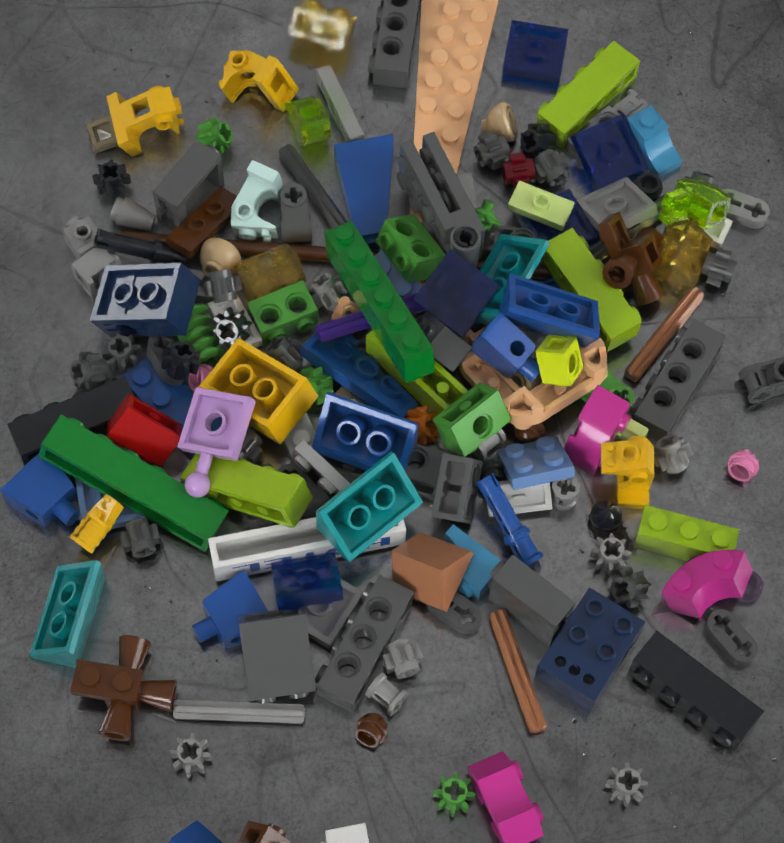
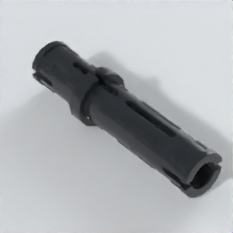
[94,228,187,265]

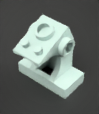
[231,160,284,242]

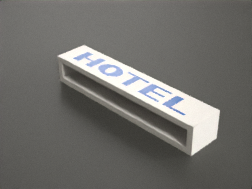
[208,517,406,582]

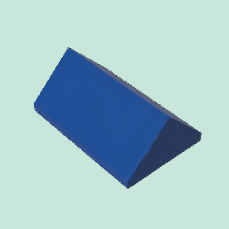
[498,274,600,347]
[312,392,419,471]

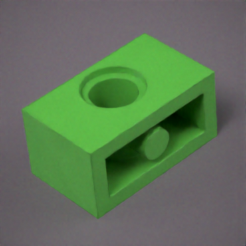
[433,382,511,457]

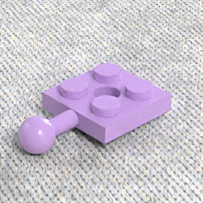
[177,387,256,498]

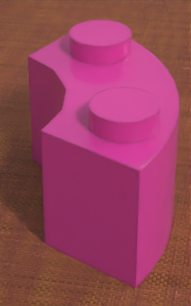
[564,385,632,476]
[661,550,753,619]
[467,751,544,843]

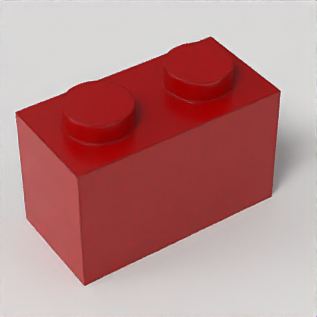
[107,393,182,467]

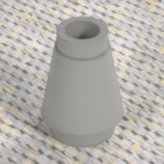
[109,197,156,231]

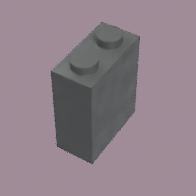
[488,555,576,647]
[238,606,316,704]

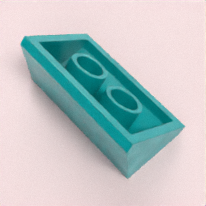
[458,234,550,326]
[316,451,423,562]
[29,560,106,668]

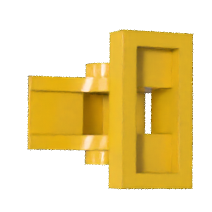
[218,50,299,112]
[106,86,184,157]
[601,436,654,509]

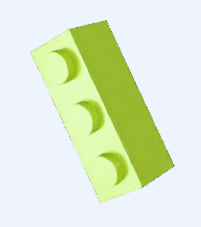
[633,505,740,562]

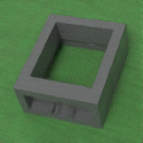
[153,140,225,231]

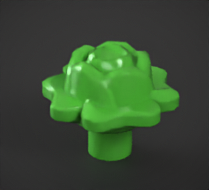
[475,199,501,231]

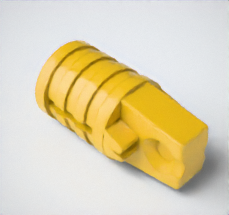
[69,494,124,554]

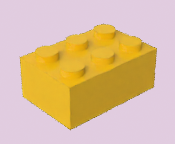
[199,338,318,445]

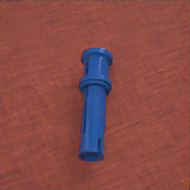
[476,473,544,566]

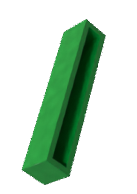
[324,221,435,383]
[39,414,229,552]

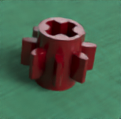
[501,152,535,190]

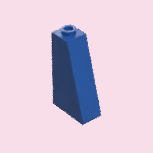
[334,134,394,250]

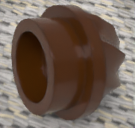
[514,422,546,443]
[355,713,388,748]

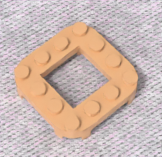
[459,326,608,430]

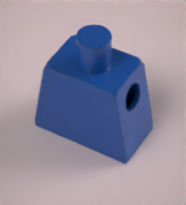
[470,312,540,382]
[0,453,81,527]
[192,570,268,648]

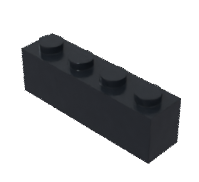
[7,376,134,466]
[629,630,764,750]

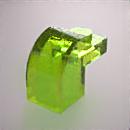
[285,96,331,147]
[658,179,732,230]

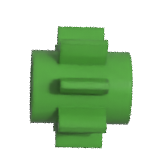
[196,117,233,154]
[300,366,334,405]
[433,772,476,817]

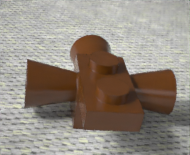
[598,212,665,306]
[70,635,177,741]

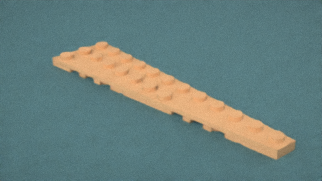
[410,0,499,222]

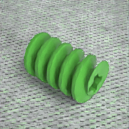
[177,304,225,367]

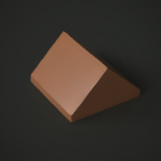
[391,532,474,612]

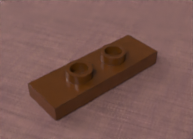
[166,186,237,259]

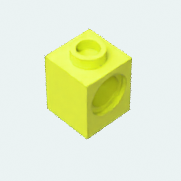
[535,334,584,386]

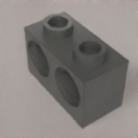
[415,310,472,372]
[431,453,483,524]

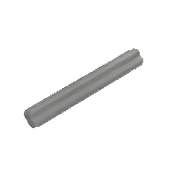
[173,699,305,724]

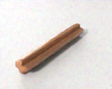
[624,286,704,382]
[490,609,547,734]

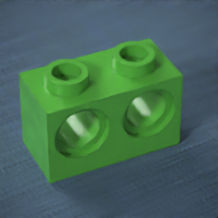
[375,214,446,283]
[247,280,319,346]

